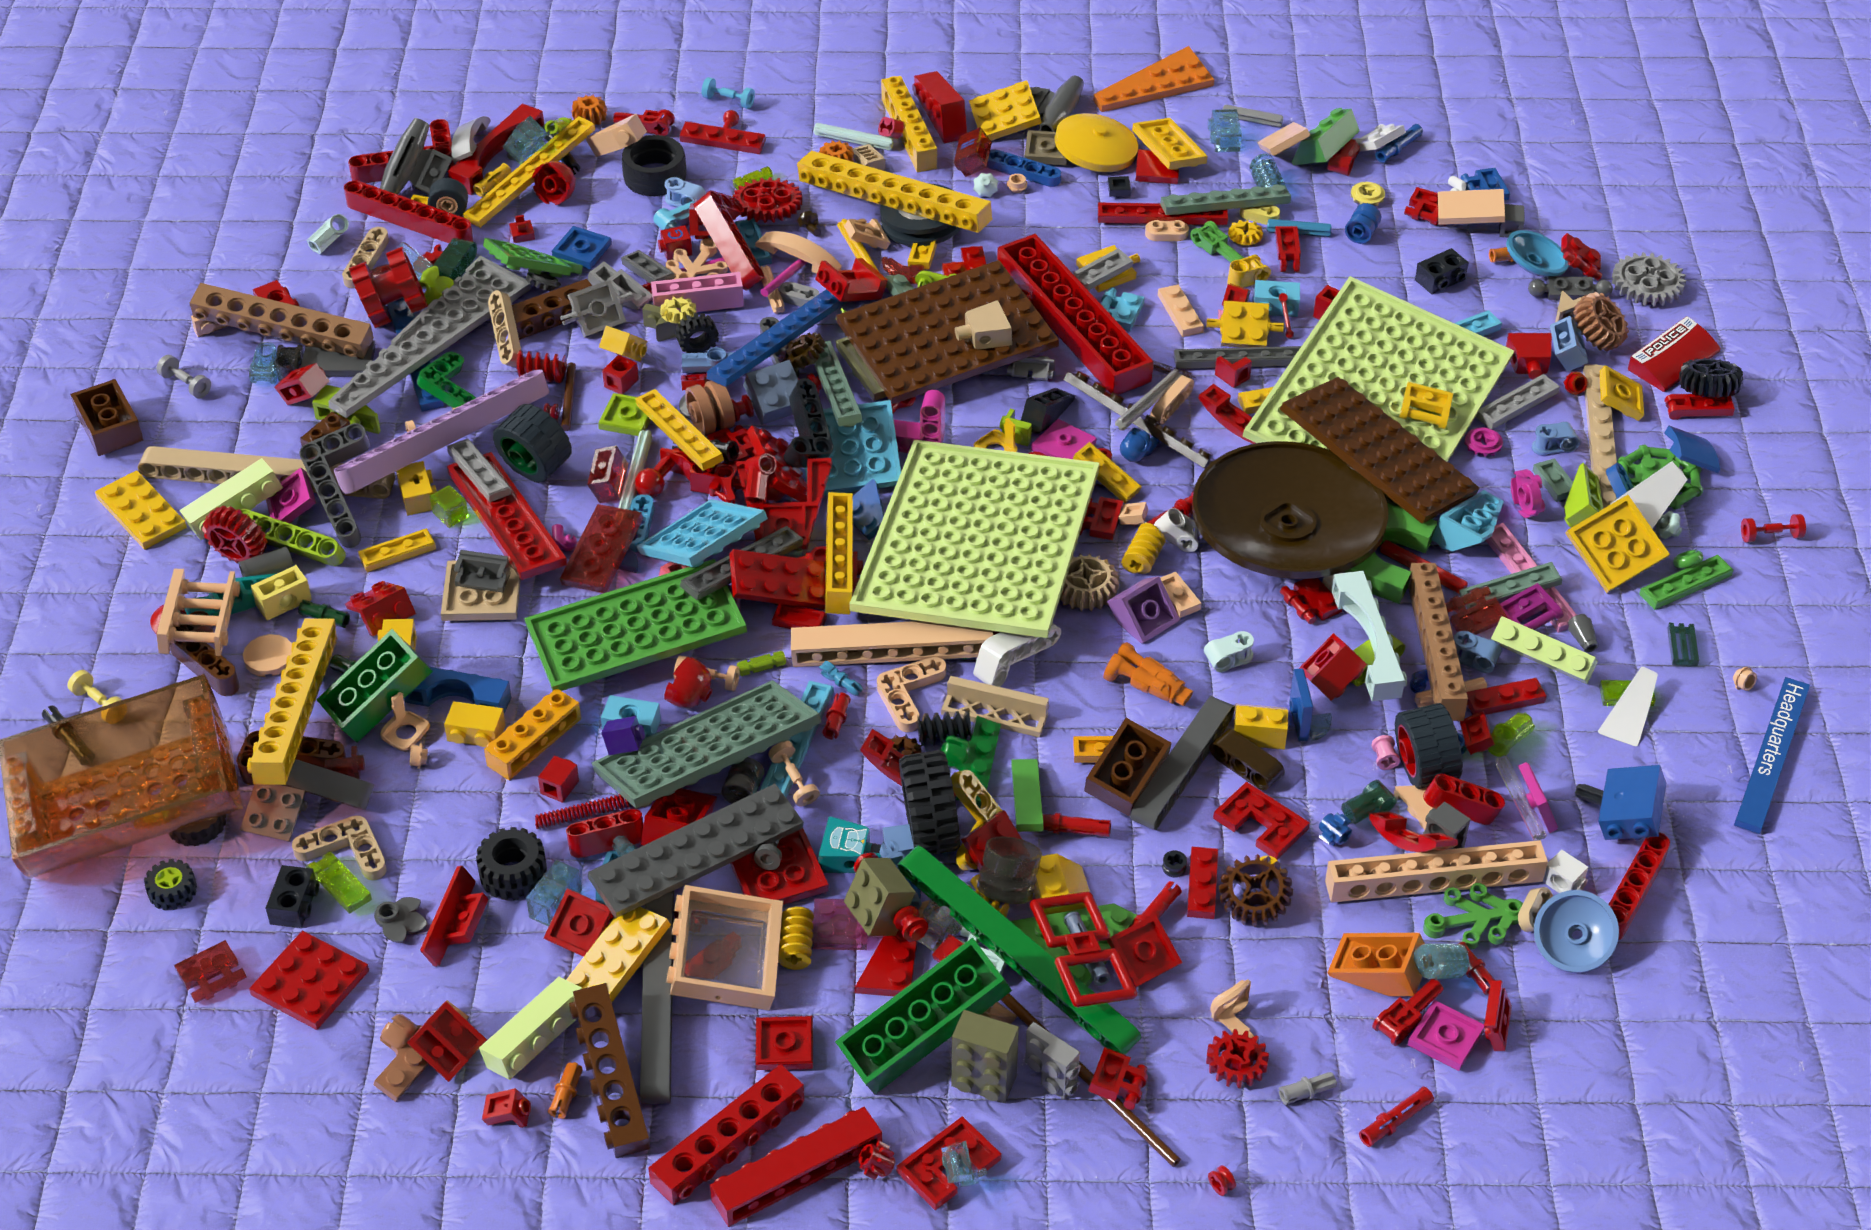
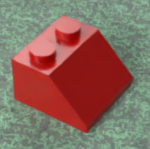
[1299,633,1367,701]

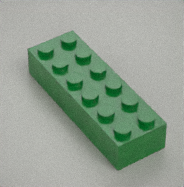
[835,937,1012,1095]

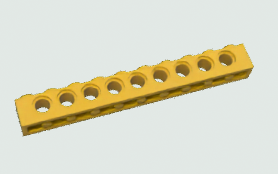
[797,150,992,233]
[247,618,337,785]

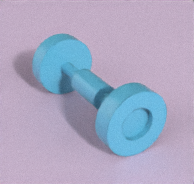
[702,77,755,109]

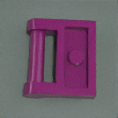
[1496,583,1564,630]

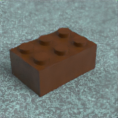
[70,379,144,456]
[1084,718,1171,817]

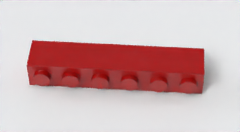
[710,1106,882,1227]

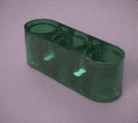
[432,238,477,280]

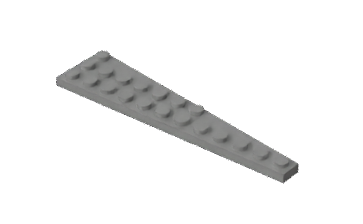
[329,255,531,418]

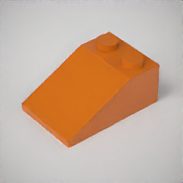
[1327,933,1430,996]

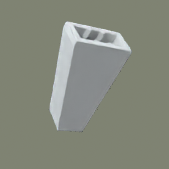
[1610,461,1688,529]

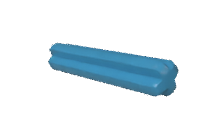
[1267,219,1332,237]

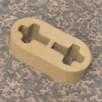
[1518,887,1553,932]

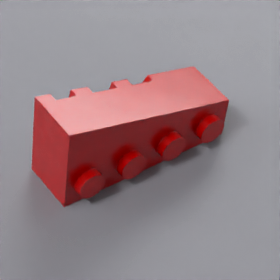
[912,71,968,144]

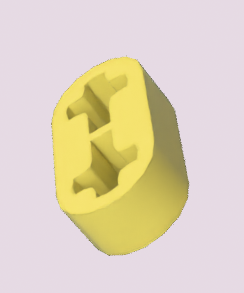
[1239,205,1280,225]

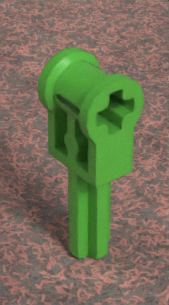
[1190,221,1244,263]

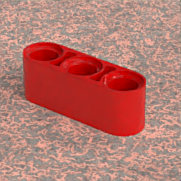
[1423,774,1505,825]
[566,809,644,858]

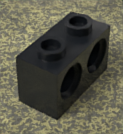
[1415,248,1469,295]
[265,865,320,928]

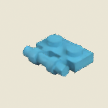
[1100,287,1145,331]

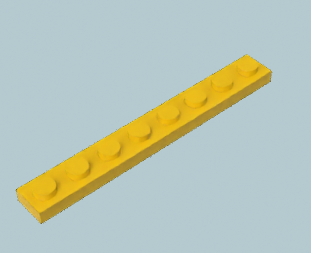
[463,116,595,228]

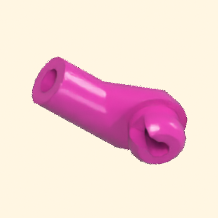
[552,524,577,551]

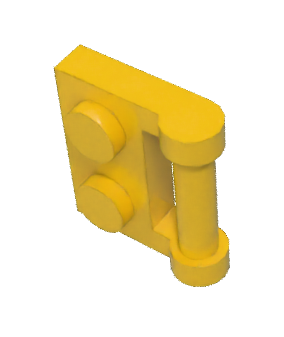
[1399,382,1453,429]

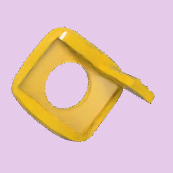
[973,418,1018,452]

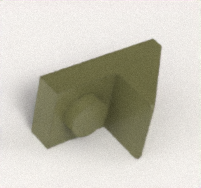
[642,303,681,342]

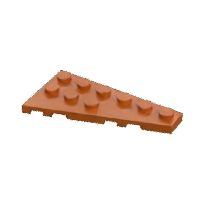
[1093,46,1214,112]

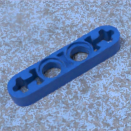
[985,149,1061,187]

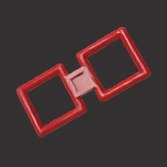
[1030,892,1137,1008]

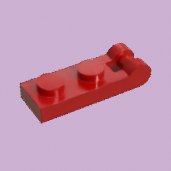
[1664,394,1735,420]

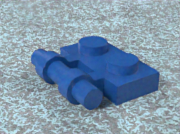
[1460,168,1510,201]

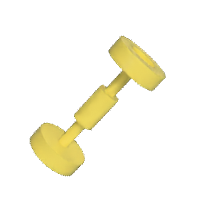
[67,670,127,722]

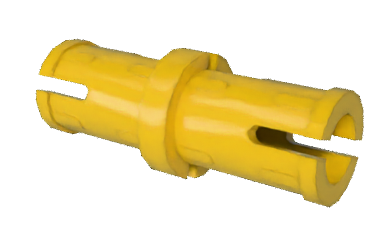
[473,163,512,197]

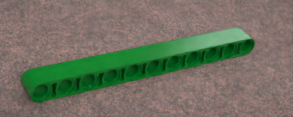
[897,846,1142,1055]

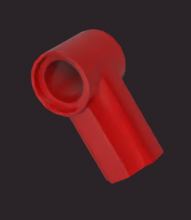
[1327,139,1360,176]
[745,453,776,504]

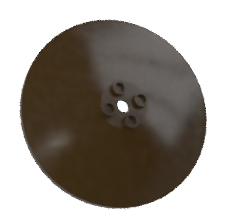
[1192,441,1388,579]

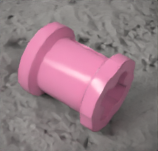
[1371,735,1400,770]

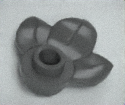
[374,897,428,943]

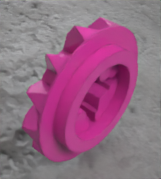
[1464,428,1503,457]

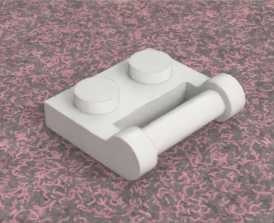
[1354,124,1406,151]

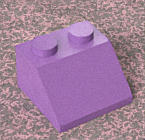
[1107,576,1180,643]

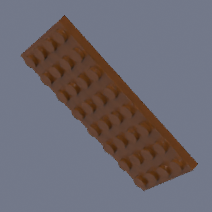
[1280,377,1479,524]

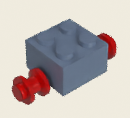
[731,360,822,425]

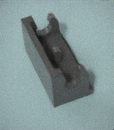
[454,550,511,593]

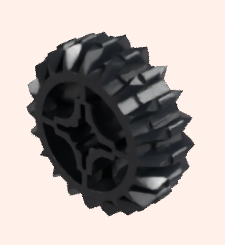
[1679,358,1744,398]

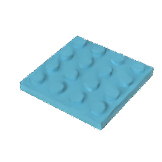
[804,400,901,496]
[637,499,768,567]

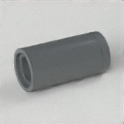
[238,546,294,577]

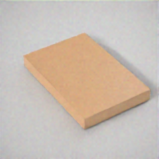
[1257,122,1310,156]
[1438,189,1505,225]

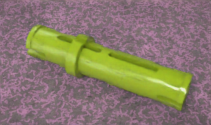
[545,117,573,134]

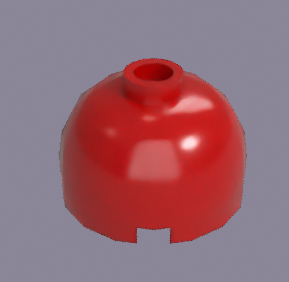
[532,161,576,205]
[664,657,713,709]

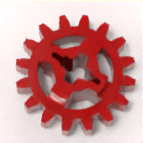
[1206,1029,1269,1088]

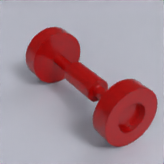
[1741,514,1806,542]

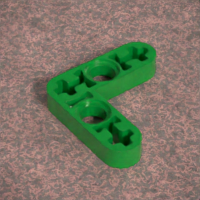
[417,352,476,408]

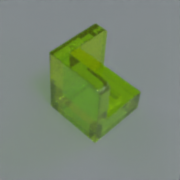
[430,485,469,528]

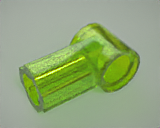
[1488,712,1535,757]

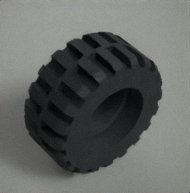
[899,750,960,855]

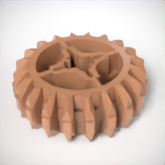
[1573,292,1629,352]

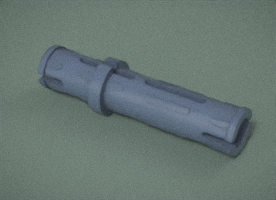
[1063,912,1111,986]

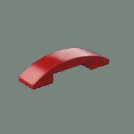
[1198,383,1255,444]
[860,729,956,796]
[1369,812,1458,852]

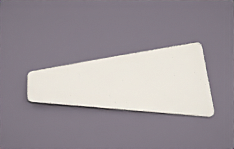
[1598,667,1658,746]

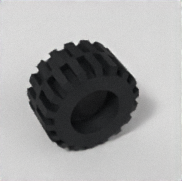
[476,827,547,900]

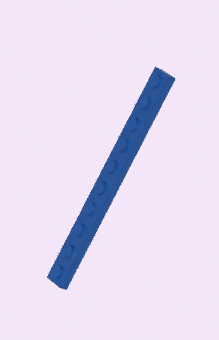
[707,289,848,387]

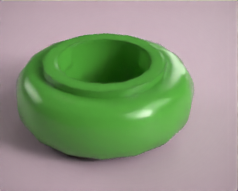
[1673,550,1703,569]

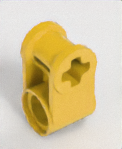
[1227,254,1271,288]

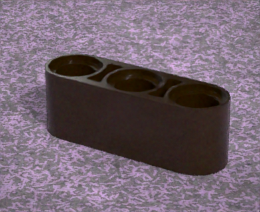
[1210,729,1285,791]

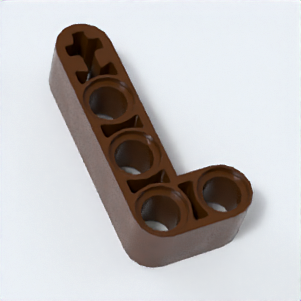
[170,611,240,696]
[236,731,348,785]

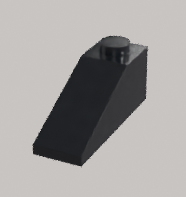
[1021,388,1076,433]

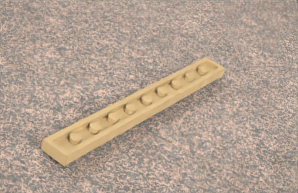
[1583,364,1617,509]

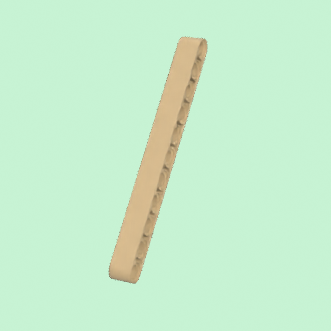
[138,446,396,499]

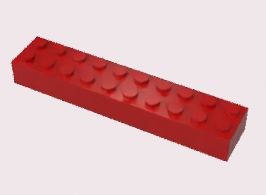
[997,233,1153,395]

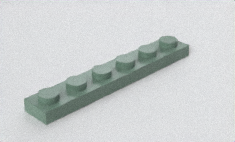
[1160,185,1291,215]

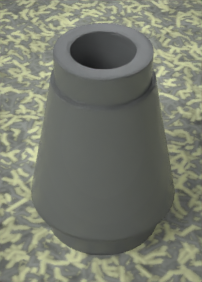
[1568,614,1599,652]

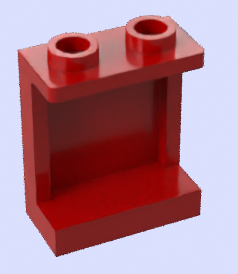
[815,258,888,302]

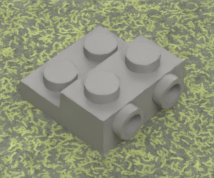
[1025,1022,1081,1099]

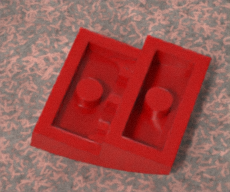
[407,1001,487,1082]

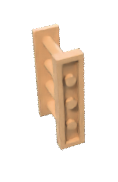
[156,568,240,656]

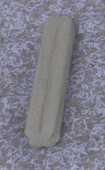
[1222,105,1283,127]

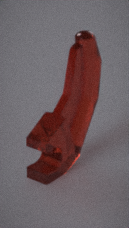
[881,257,924,284]

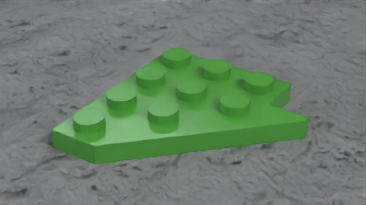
[483,238,583,278]
[1011,903,1137,987]

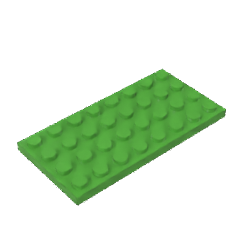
[524,559,747,691]

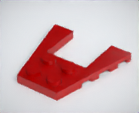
[736,458,832,550]

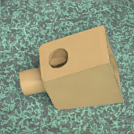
[955,300,1012,349]

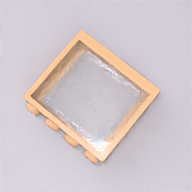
[666,885,783,1010]

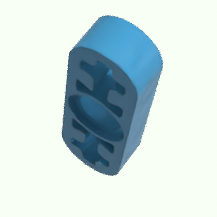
[623,494,655,552]

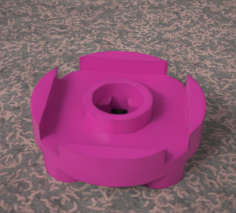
[1511,469,1545,518]

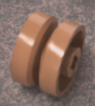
[685,380,735,436]

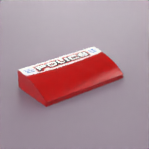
[1628,316,1721,392]

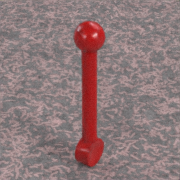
[1279,293,1294,339]

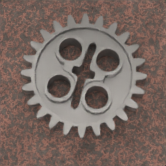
[1612,252,1686,306]

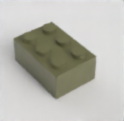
[951,1010,1019,1103]

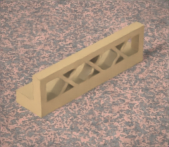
[941,676,1049,737]

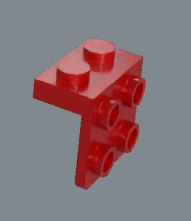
[345,581,416,636]

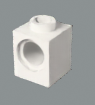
[1543,849,1588,893]

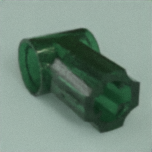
[1341,780,1397,824]

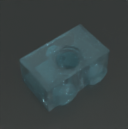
[1207,109,1242,152]
[503,116,548,165]
[526,860,582,927]

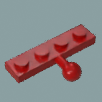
[679,110,766,154]

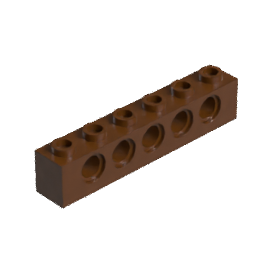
[569,983,650,1158]

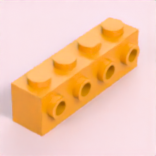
[484,689,581,781]

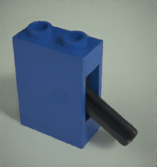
[1575,765,1667,840]

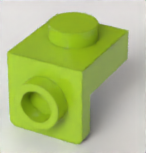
[999,408,1032,447]

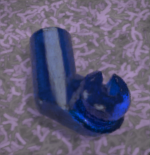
[1409,669,1429,693]

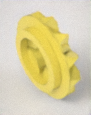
[1351,182,1385,206]
[660,296,697,323]

